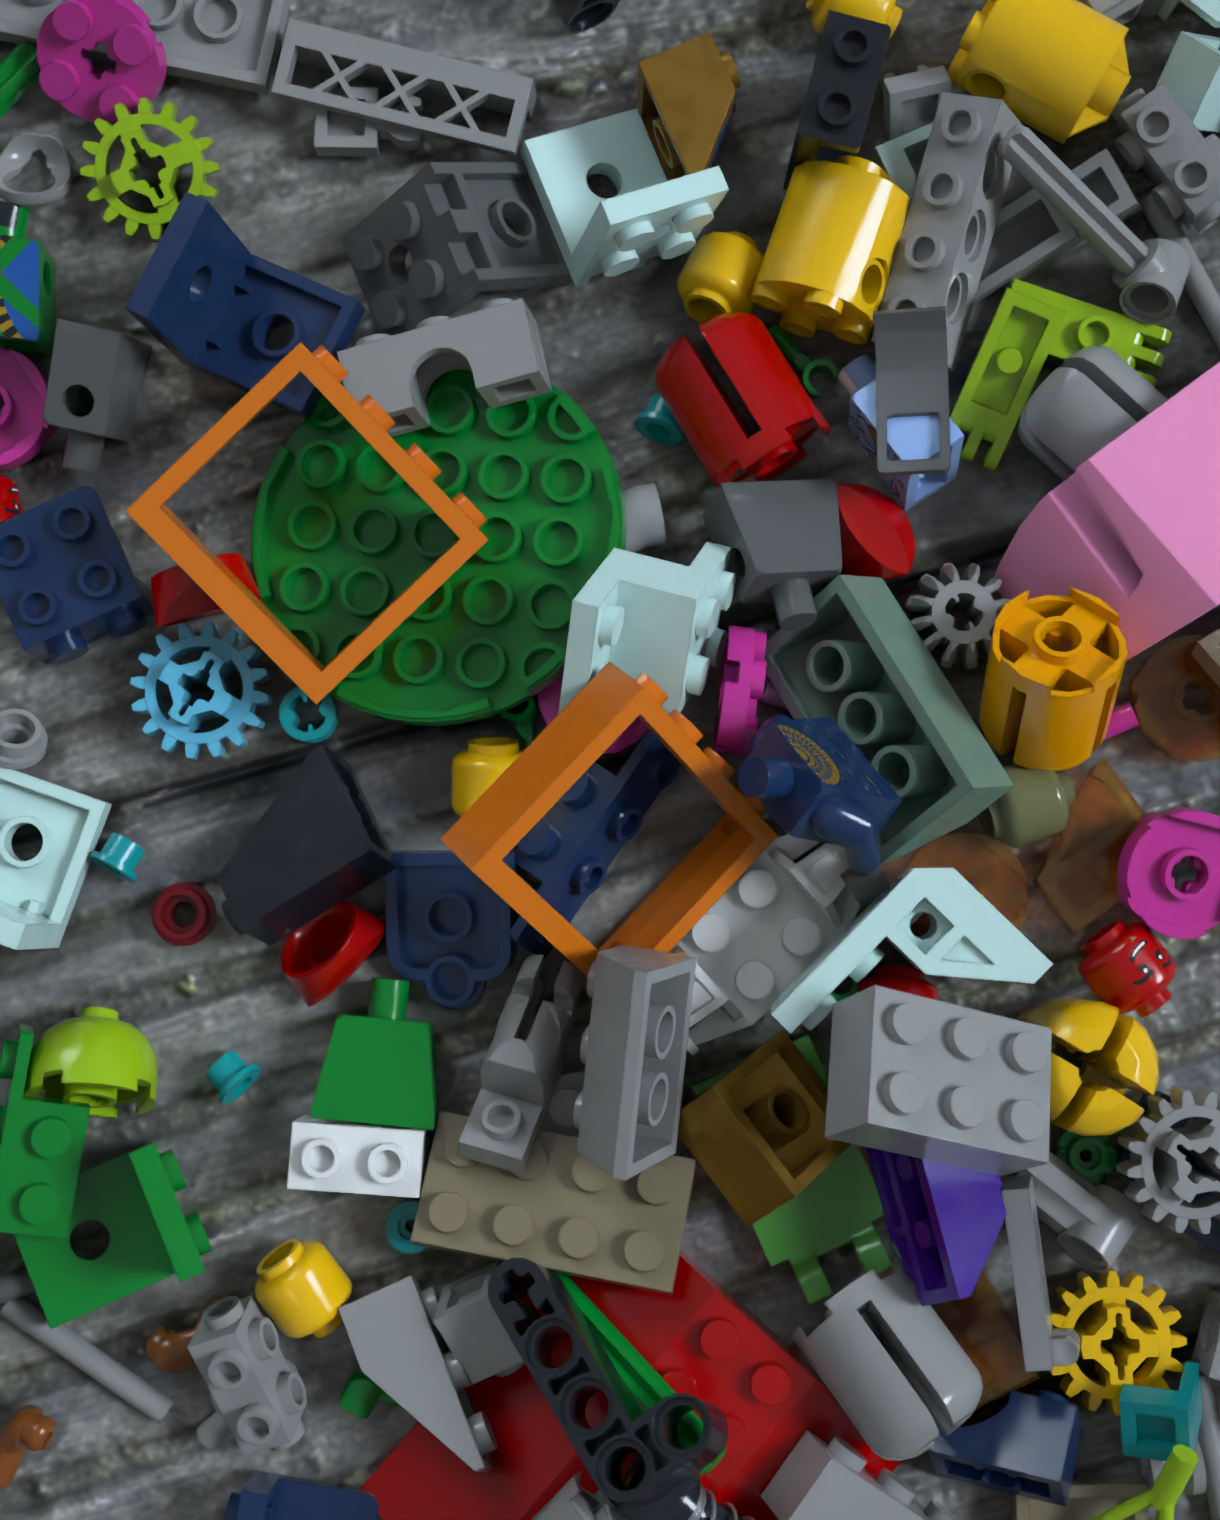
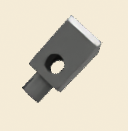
[43,318,152,474]
[703,479,843,631]

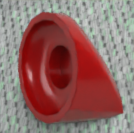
[836,483,916,581]
[150,553,264,629]
[279,900,386,1007]

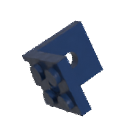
[125,192,365,420]

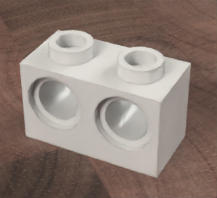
[287,1115,430,1198]

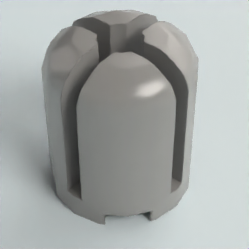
[1017,344,1168,481]
[792,1259,983,1461]

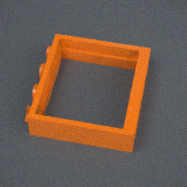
[125,342,489,705]
[440,661,778,977]

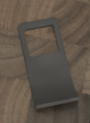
[873,306,951,476]

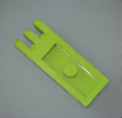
[1009,278,1172,388]
[949,287,1067,471]

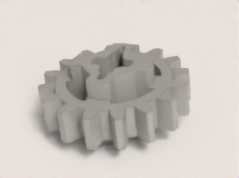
[1116,1086,1220,1235]

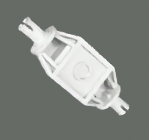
[669,834,860,1056]

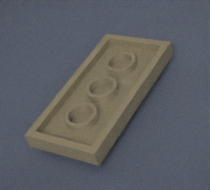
[410,1111,697,1296]

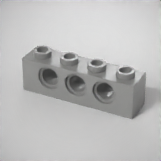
[871,92,1024,371]

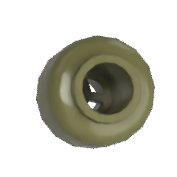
[978,762,1076,848]

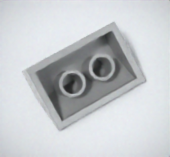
[573,945,697,1181]

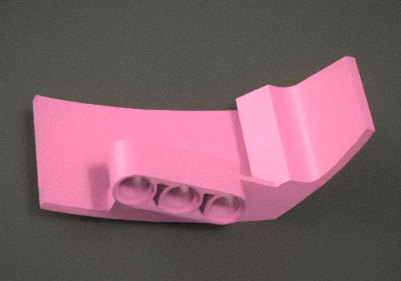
[994,361,1220,661]

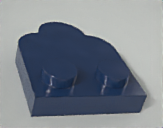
[384,850,517,1010]

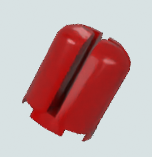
[655,311,830,489]

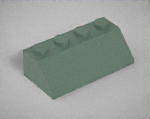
[764,574,1015,864]

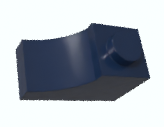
[928,1390,1083,1507]

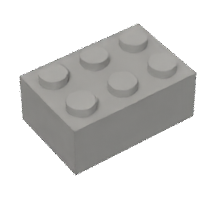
[825,985,1052,1176]

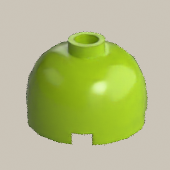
[23,1007,158,1118]

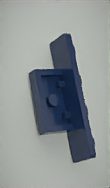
[508,729,680,958]

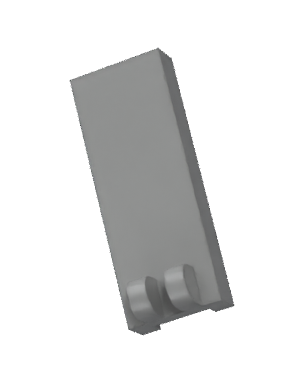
[1001,1175,1080,1372]

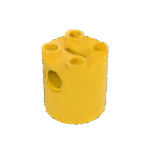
[947,0,1131,145]
[750,155,911,344]

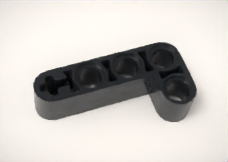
[488,1258,728,1505]

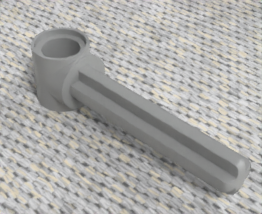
[997,124,1191,325]

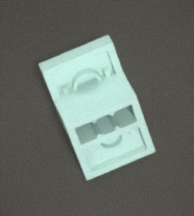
[558,541,737,714]

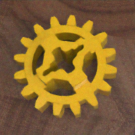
[1049,1267,1187,1416]

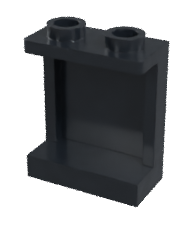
[783,10,891,190]

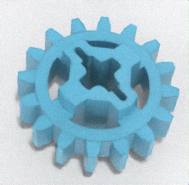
[130,621,273,761]

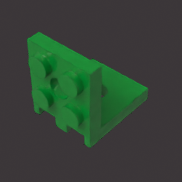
[13,1142,212,1329]

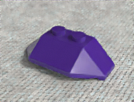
[866,1147,1007,1306]

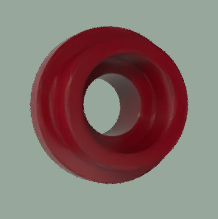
[151,882,217,946]

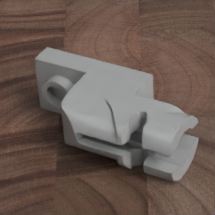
[458,954,584,1174]

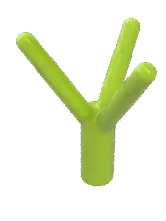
[1089,1444,1199,1520]

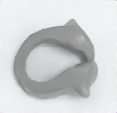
[0,132,85,205]

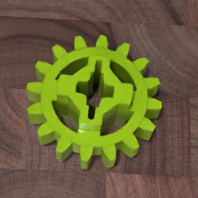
[80,97,221,239]

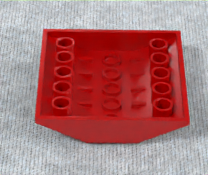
[359,1250,902,1520]

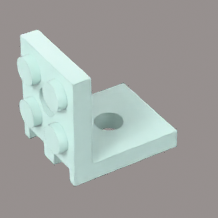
[520,108,729,287]
[0,767,112,950]

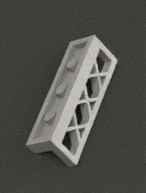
[271,18,537,157]

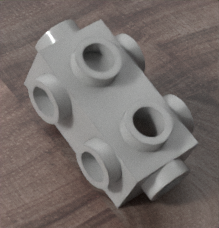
[1111,83,1220,233]
[187,1295,307,1456]

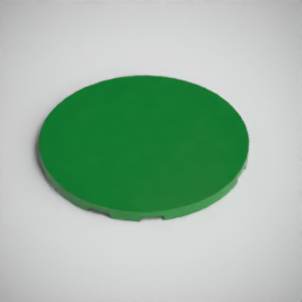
[251,369,627,726]

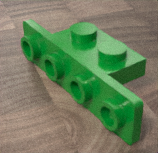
[0,1024,90,1239]

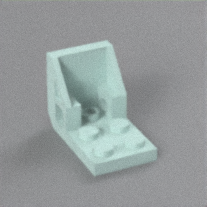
[770,868,1053,1033]

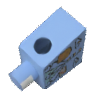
[838,355,964,512]

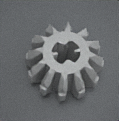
[905,563,1011,671]

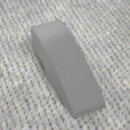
[974,148,1143,303]

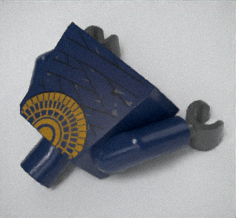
[738,714,903,907]

